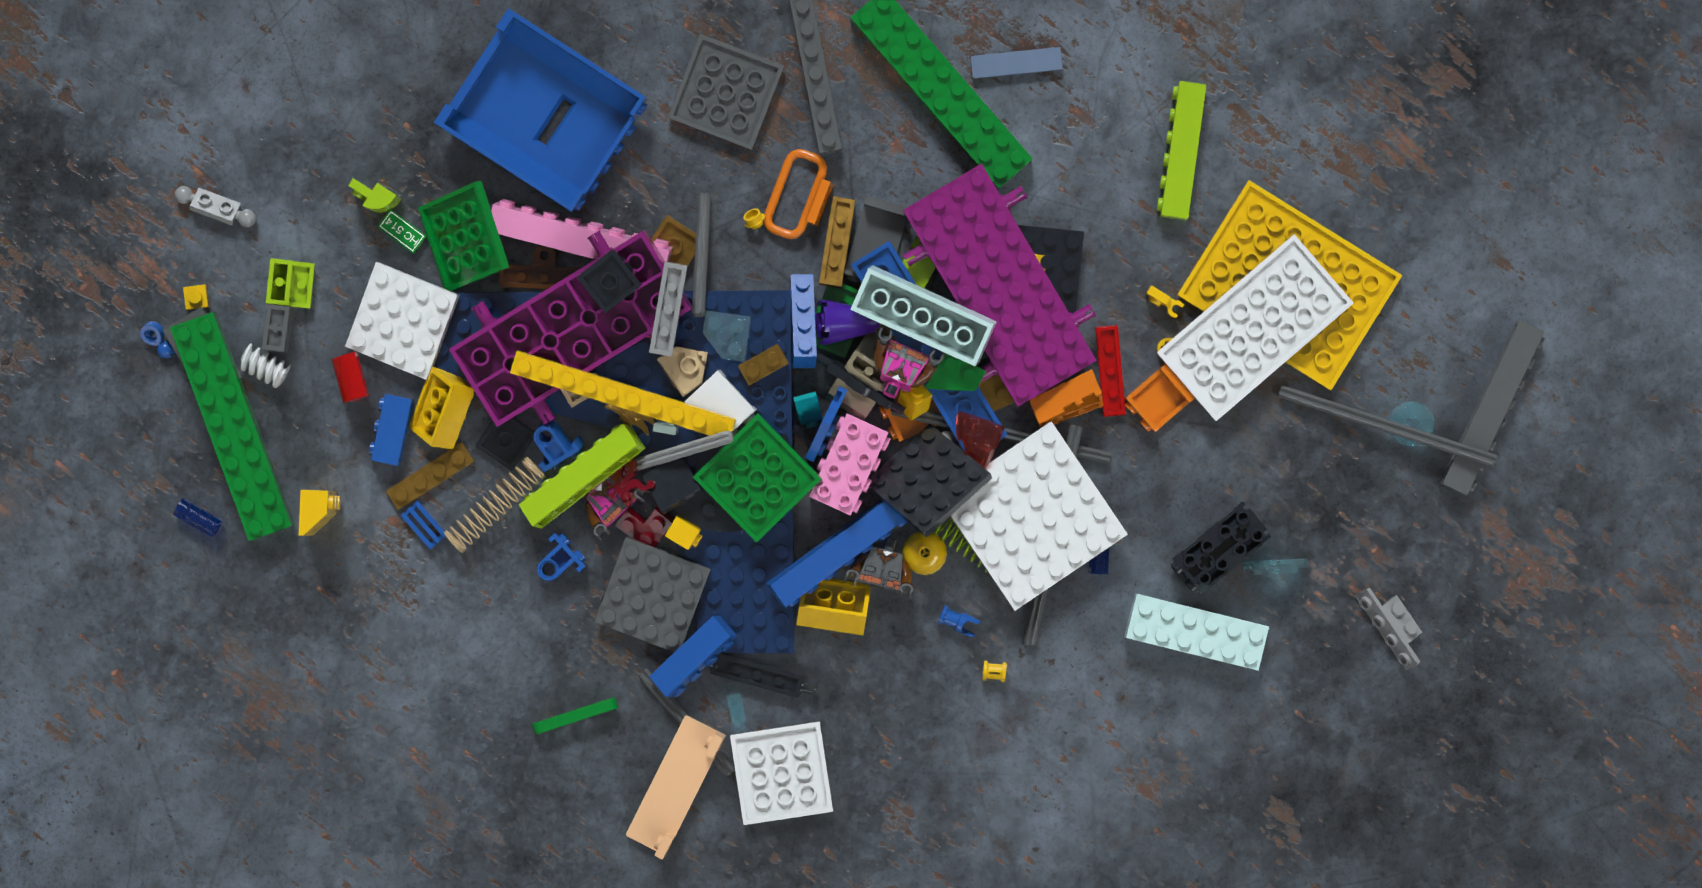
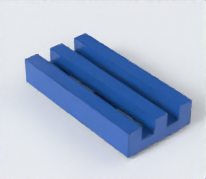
[400,500,446,549]

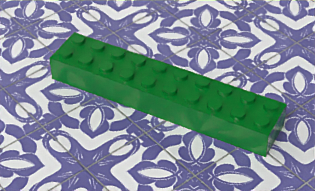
[850,0,1033,191]
[170,311,295,541]

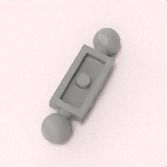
[175,186,256,227]

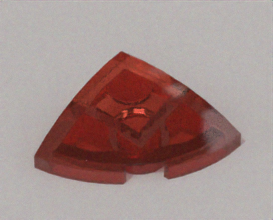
[956,411,1005,469]

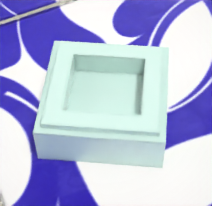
[653,421,679,435]

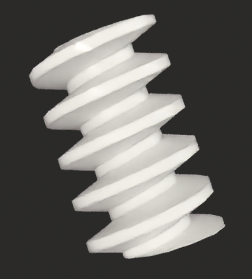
[240,343,291,388]

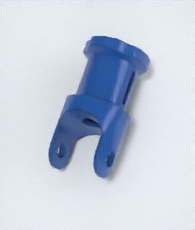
[937,605,981,637]

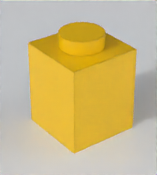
[898,385,932,421]
[665,515,702,550]

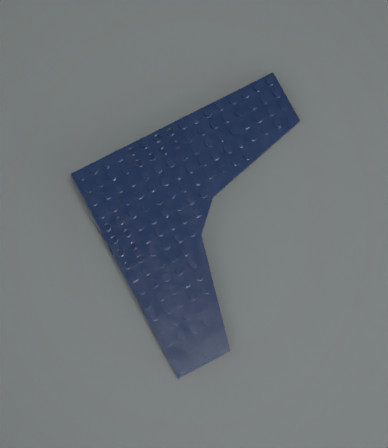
[434,290,795,653]

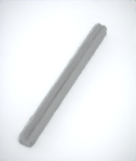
[623,431,734,475]

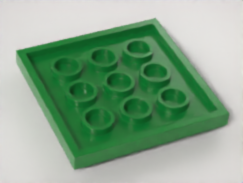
[418,181,509,292]
[693,413,822,543]

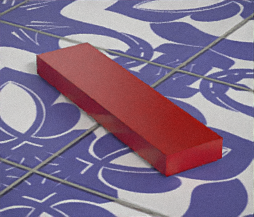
[1095,325,1126,417]

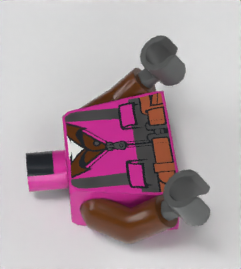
[874,327,945,398]
[585,476,651,540]

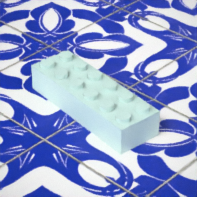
[850,265,997,366]
[1124,593,1269,671]

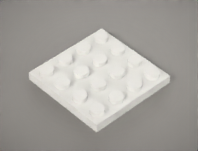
[345,262,460,380]
[730,721,833,825]

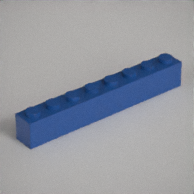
[766,499,907,607]

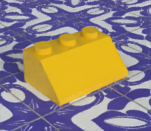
[408,366,475,449]
[299,490,341,536]
[796,579,871,635]

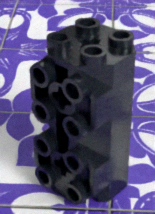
[1170,501,1271,594]

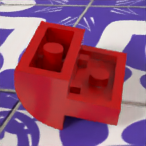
[331,352,369,404]

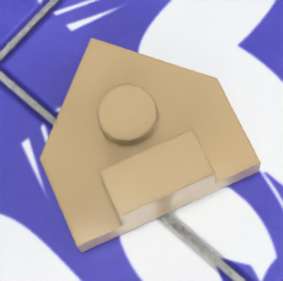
[657,346,708,397]

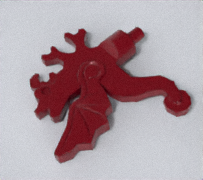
[606,458,655,507]

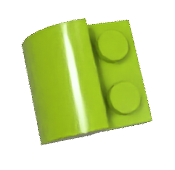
[348,178,401,213]
[265,258,315,309]

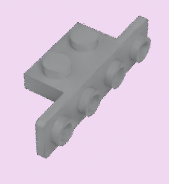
[1355,588,1422,670]

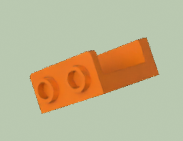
[1125,364,1195,433]

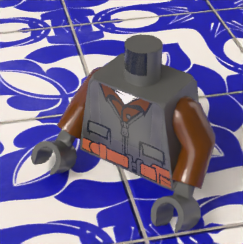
[843,537,913,599]

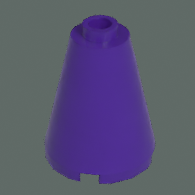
[816,300,879,345]

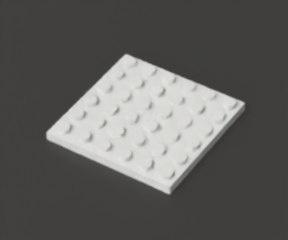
[951,421,1128,611]

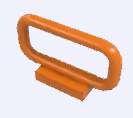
[763,149,834,239]

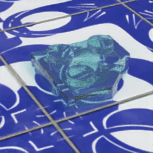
[703,310,752,362]
[1243,558,1308,575]

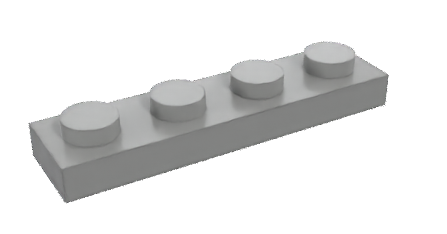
[649,261,688,357]

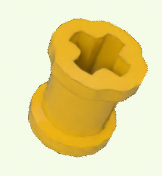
[982,661,1007,683]

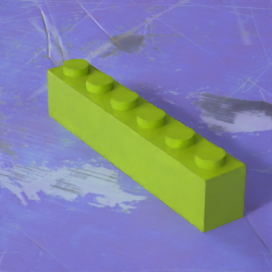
[1156,81,1207,221]
[519,424,645,529]

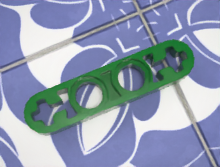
[531,697,619,735]

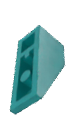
[793,391,823,429]

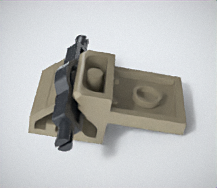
[816,323,906,421]

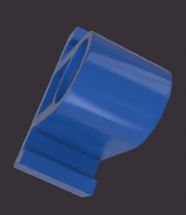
[534,420,584,472]
[537,533,587,581]

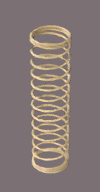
[444,457,546,553]

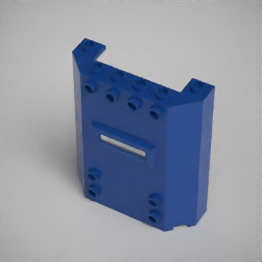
[434,8,648,213]

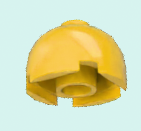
[902,531,947,575]

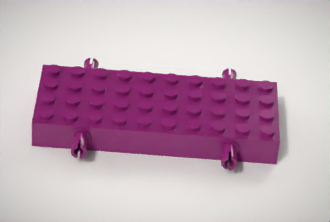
[903,164,1097,406]
[449,229,692,427]

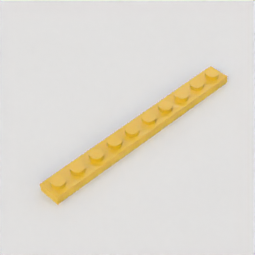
[510,350,736,435]

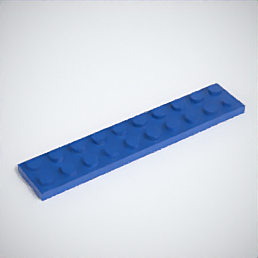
[851,241,1008,457]

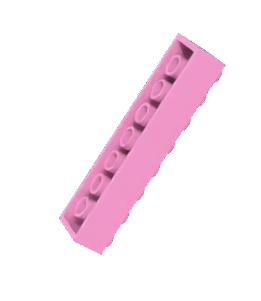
[491,199,673,262]

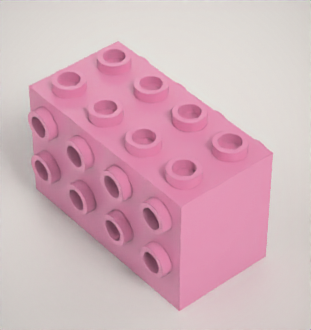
[809,414,890,516]

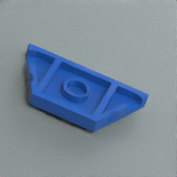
[805,386,847,462]

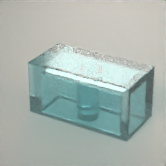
[727,693,747,724]

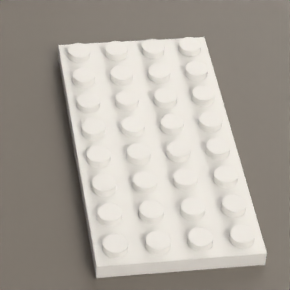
[1157,234,1353,421]

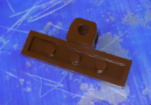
[499,245,582,289]

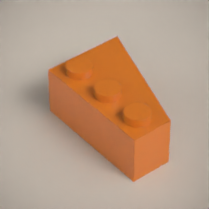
[1029,369,1103,429]

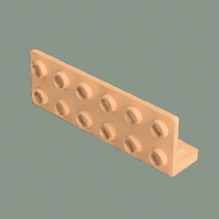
[626,715,726,860]

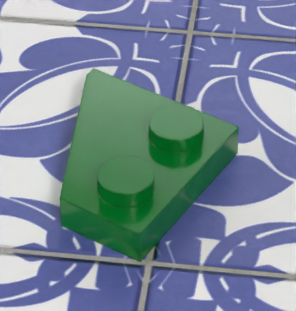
[925,352,987,391]

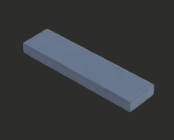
[970,47,1063,79]

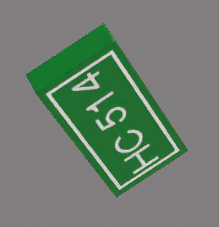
[377,209,427,254]

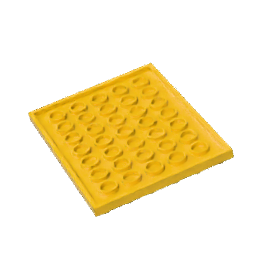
[1177,180,1402,391]

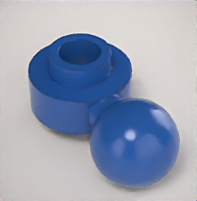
[140,321,175,359]

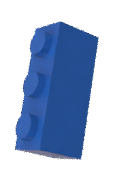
[369,394,414,466]

